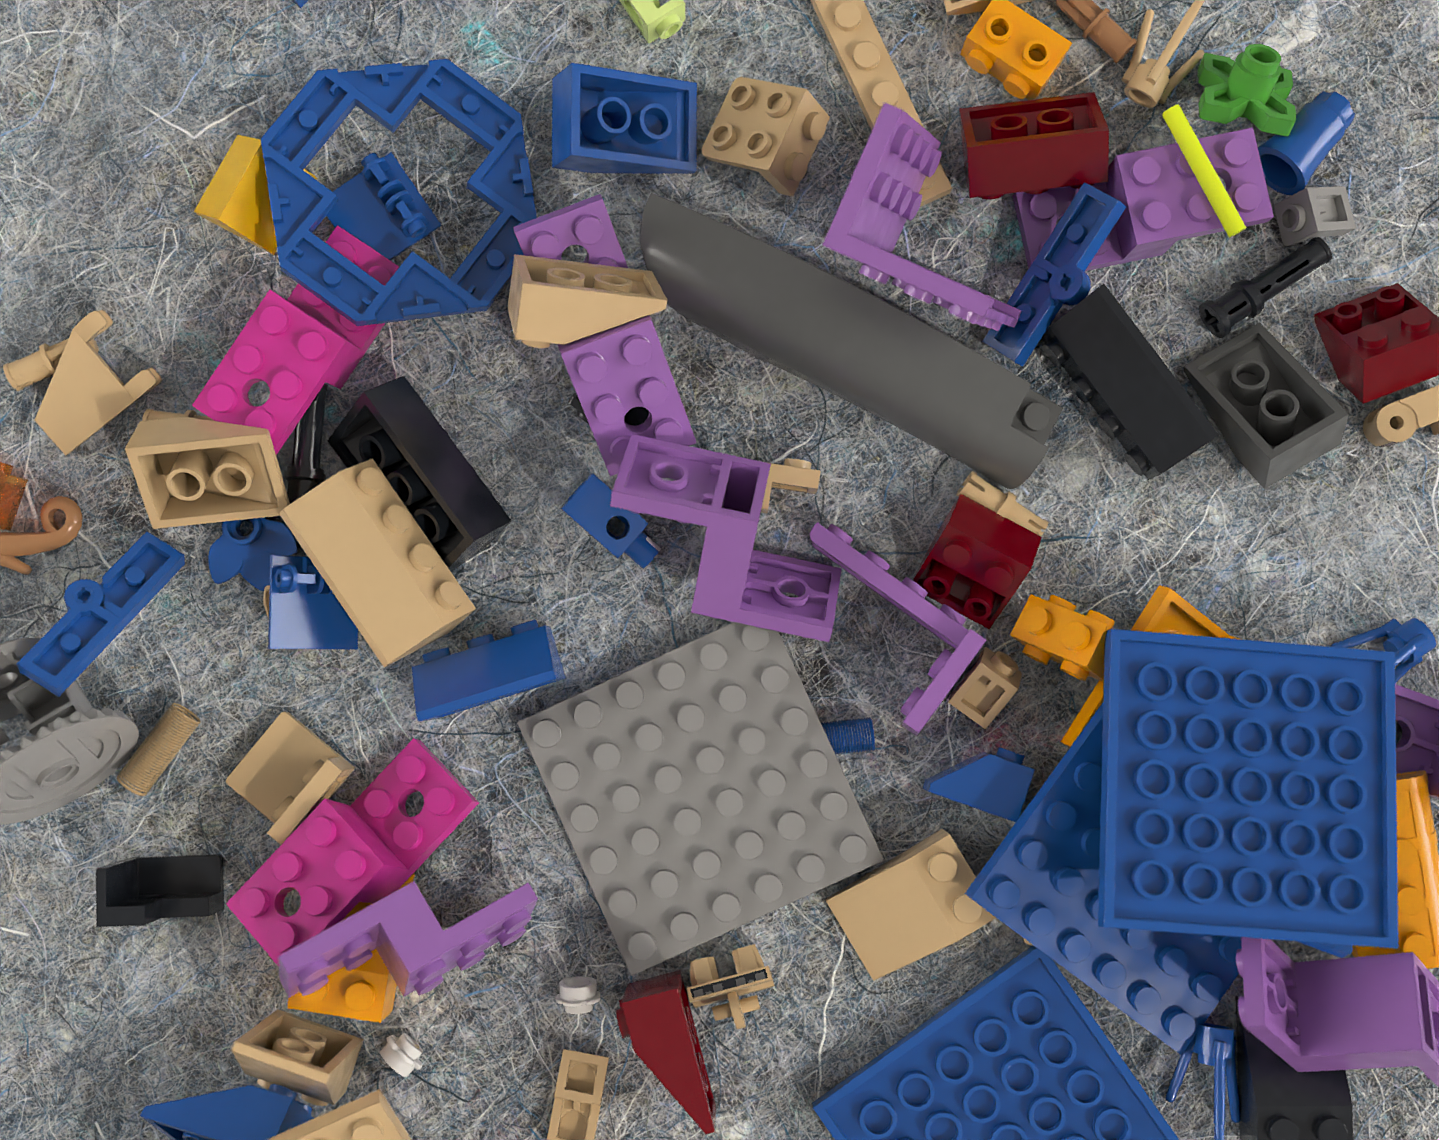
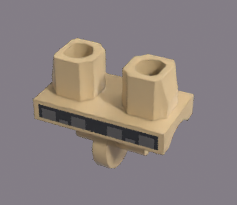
[686,944,775,1029]

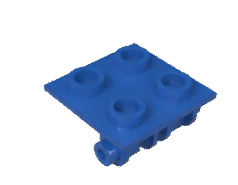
[326,152,442,260]
[268,555,358,650]

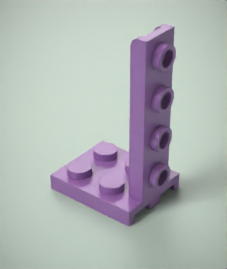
[810,522,986,736]

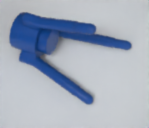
[1330,618,1436,684]
[1166,1023,1240,1140]

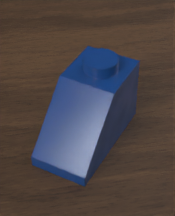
[923,747,1035,822]

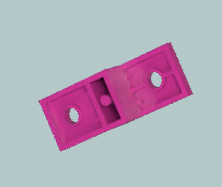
[192,225,399,455]
[226,738,479,967]

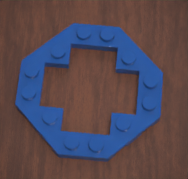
[261,59,537,326]

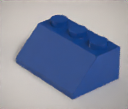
[412,620,566,722]

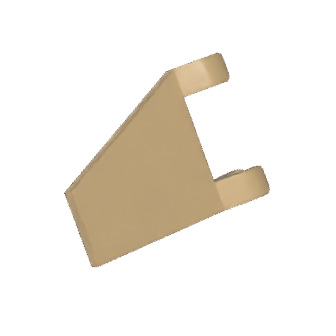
[34,310,162,456]

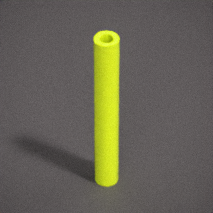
[1162,104,1246,238]

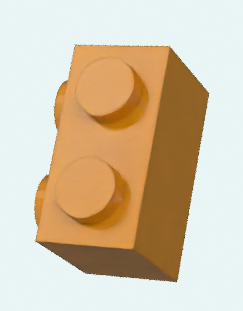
[960,0,1072,100]

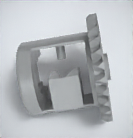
[0,638,139,825]

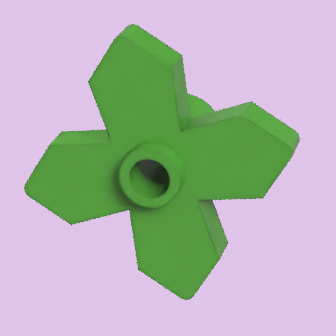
[1198,44,1296,136]

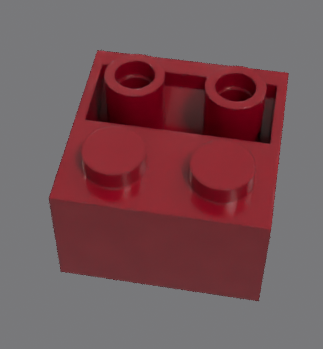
[1314,283,1439,404]
[912,494,1042,629]

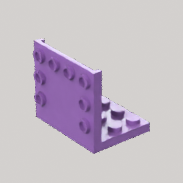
[822,102,1022,331]

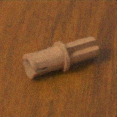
[1056,0,1137,64]

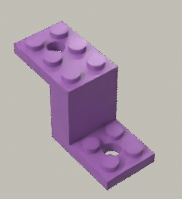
[513,194,697,476]
[610,434,842,642]
[1236,937,1439,1087]

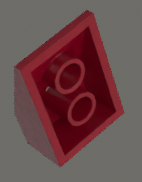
[616,970,716,1134]

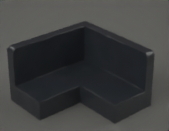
[96,854,224,927]

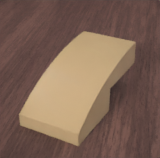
[547,1049,609,1140]

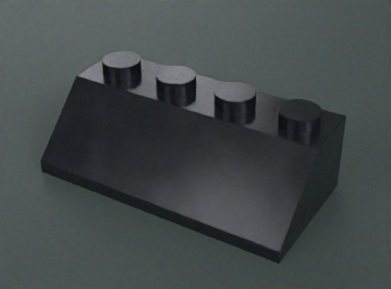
[1041,284,1219,480]
[327,376,512,572]

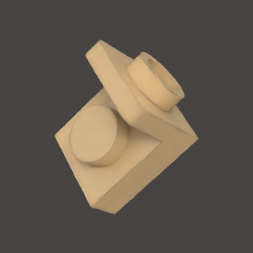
[948,647,1022,729]

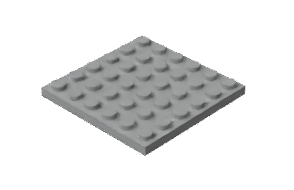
[517,622,884,976]

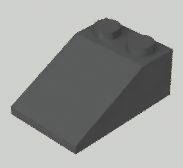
[1183,322,1349,489]

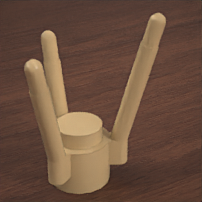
[1121,0,1205,108]

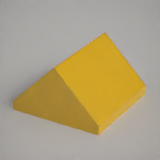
[194,135,317,255]

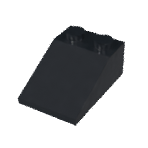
[1235,998,1354,1140]

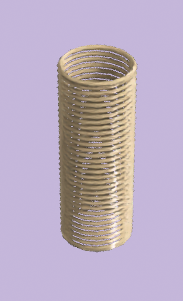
[117,703,201,796]

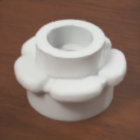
[555,977,601,1014]
[380,1033,423,1077]

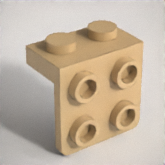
[701,77,830,197]

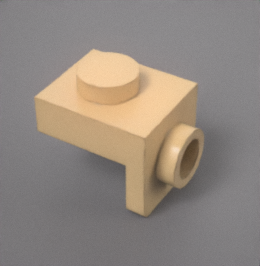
[761,459,821,514]

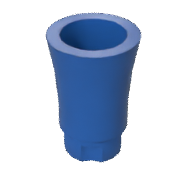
[1258,91,1355,196]

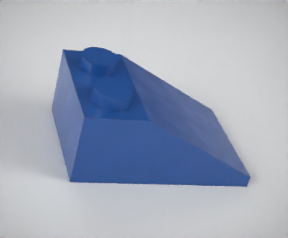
[552,63,697,174]
[140,1084,314,1140]

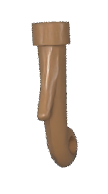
[0,496,83,575]

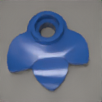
[208,517,298,592]

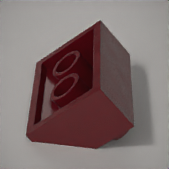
[959,92,1109,200]

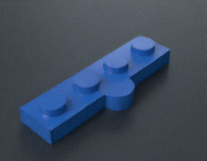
[982,182,1126,367]
[17,531,185,697]

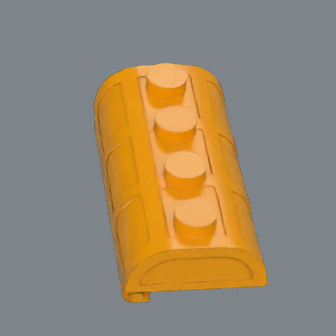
[1352,770,1439,969]

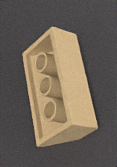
[279,458,476,668]

